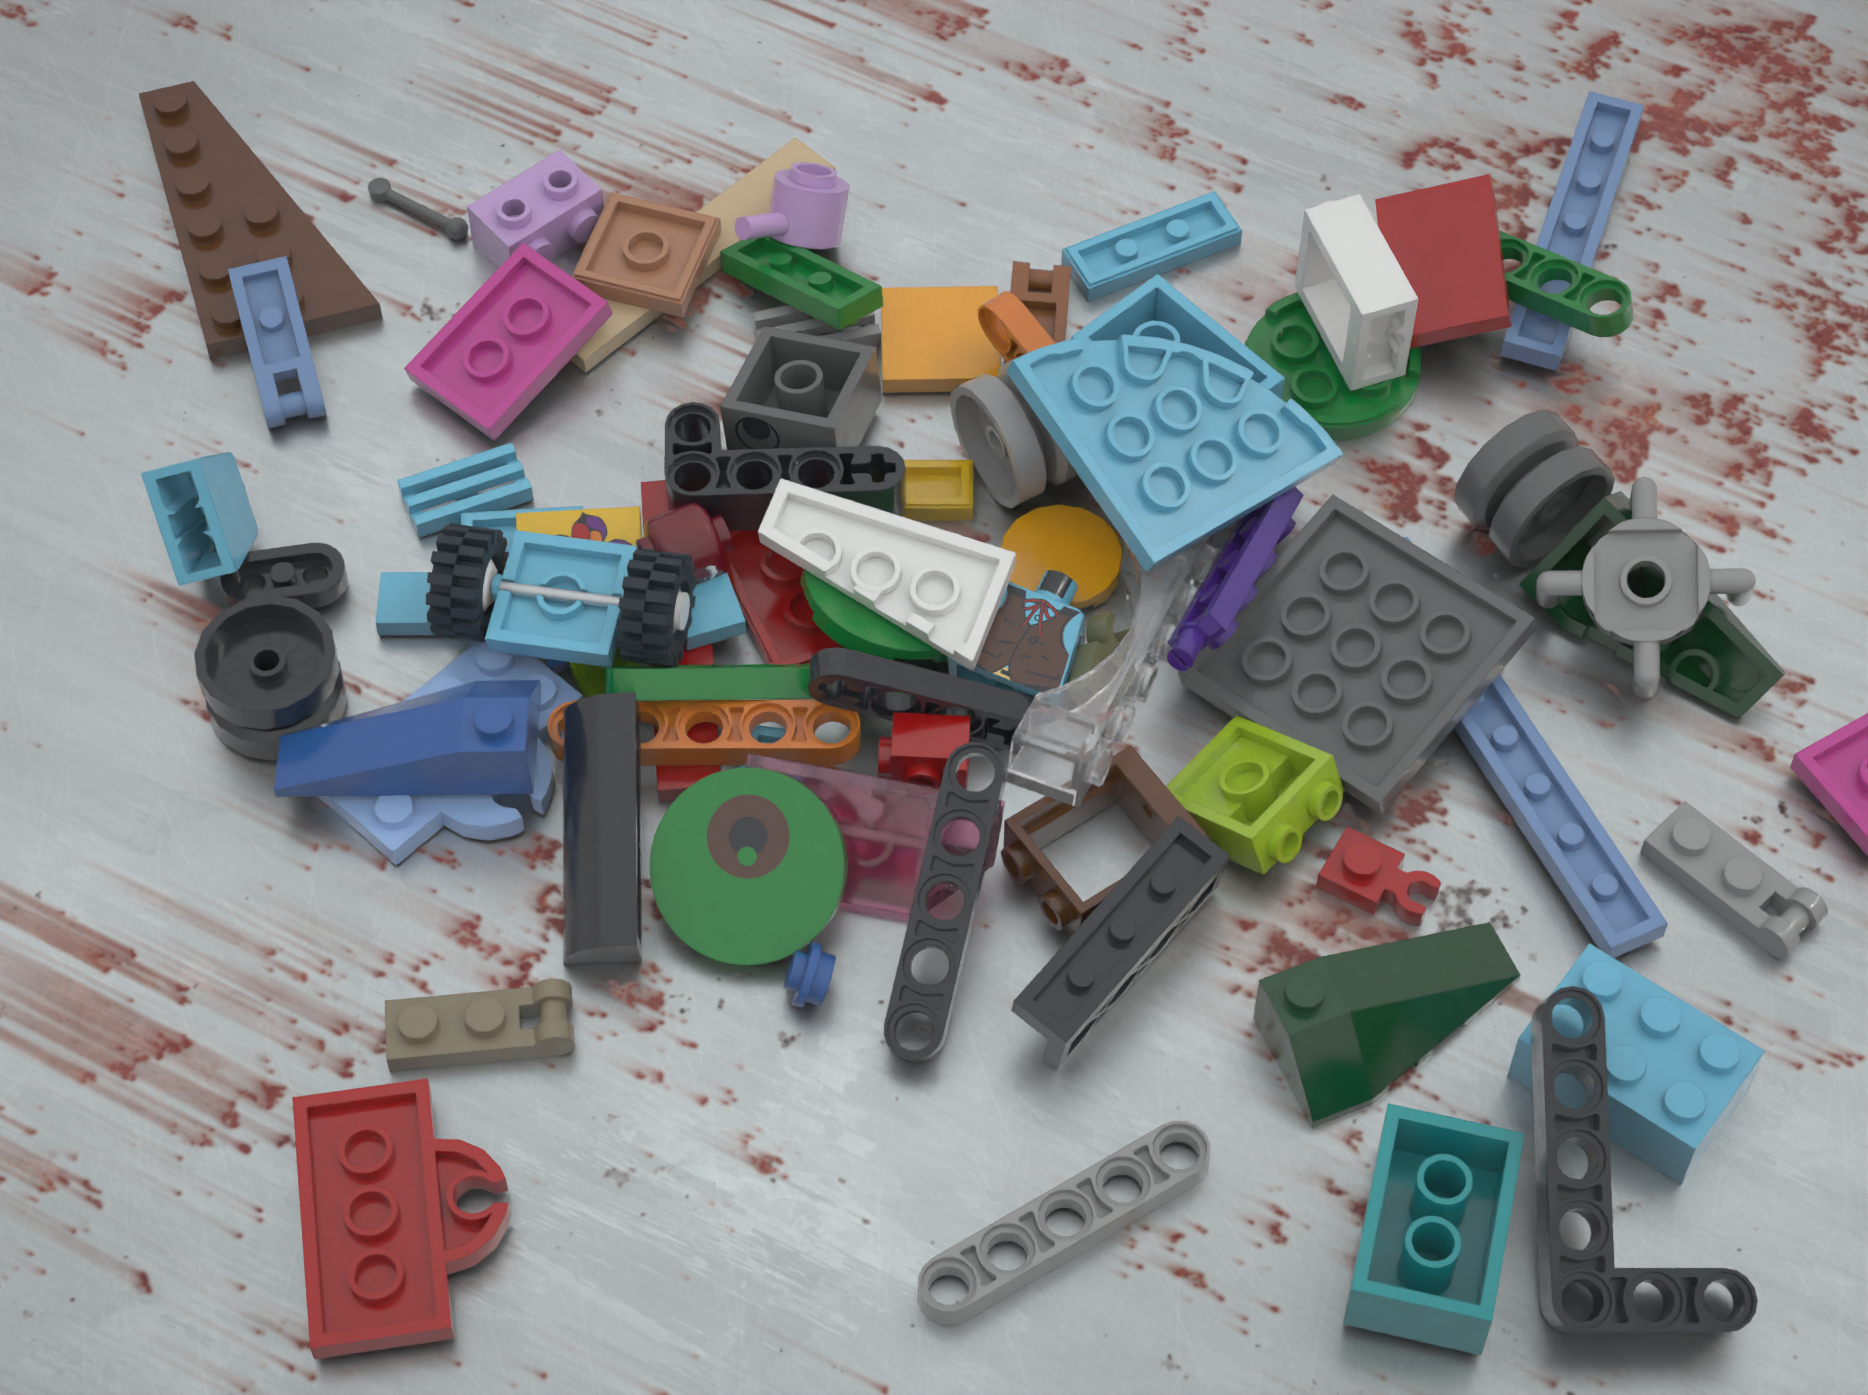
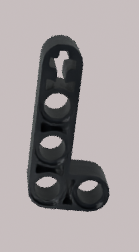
[664,402,906,531]

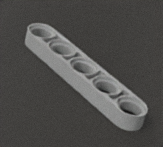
[918,1121,1210,1326]

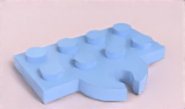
[318,641,583,866]

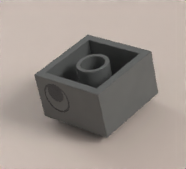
[720,326,882,450]

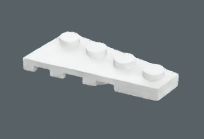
[758,479,1016,672]

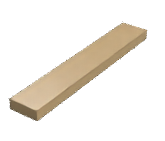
[570,137,836,373]

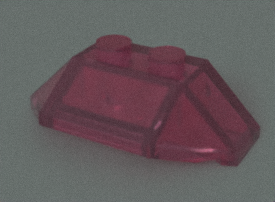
[746,753,1006,915]

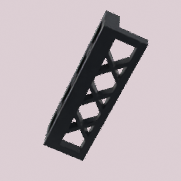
[1011,816,1230,1071]

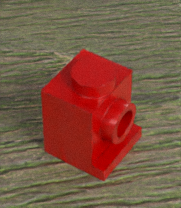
[878,712,970,795]

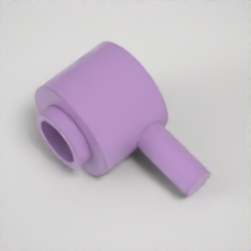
[735,162,850,249]

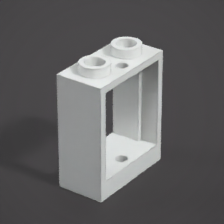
[1295,194,1418,391]

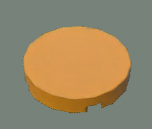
[1001,504,1122,609]

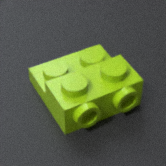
[1166,715,1344,875]

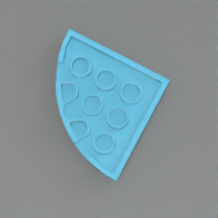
[1006,335,1344,572]

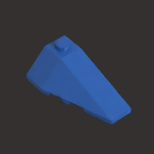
[274,680,541,797]

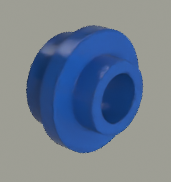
[783,941,836,1008]

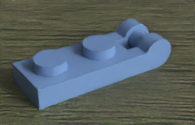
[228,256,327,429]

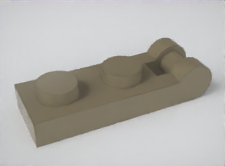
[385,979,575,1072]

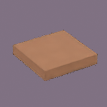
[572,192,721,317]

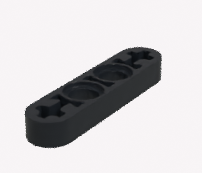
[807,647,1045,751]

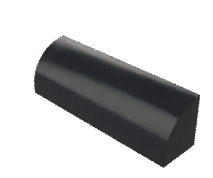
[563,692,642,964]

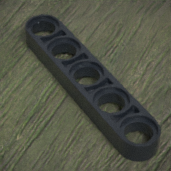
[884,742,1006,1063]

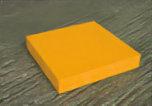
[881,286,1001,393]

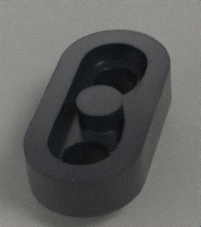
[220,543,348,608]

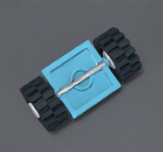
[426,523,696,668]

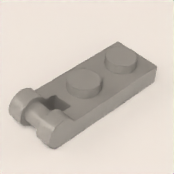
[1640,801,1828,958]

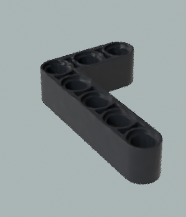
[1531,986,1758,1335]

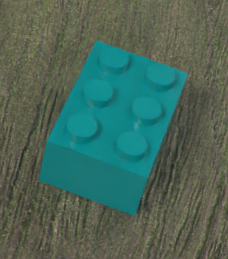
[1343,1103,1525,1355]

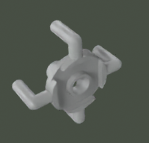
[1536,477,1756,699]

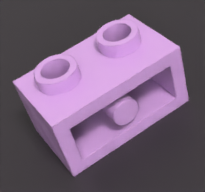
[467,150,604,269]

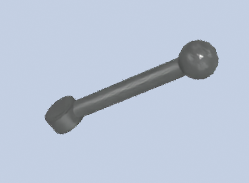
[368,178,469,240]

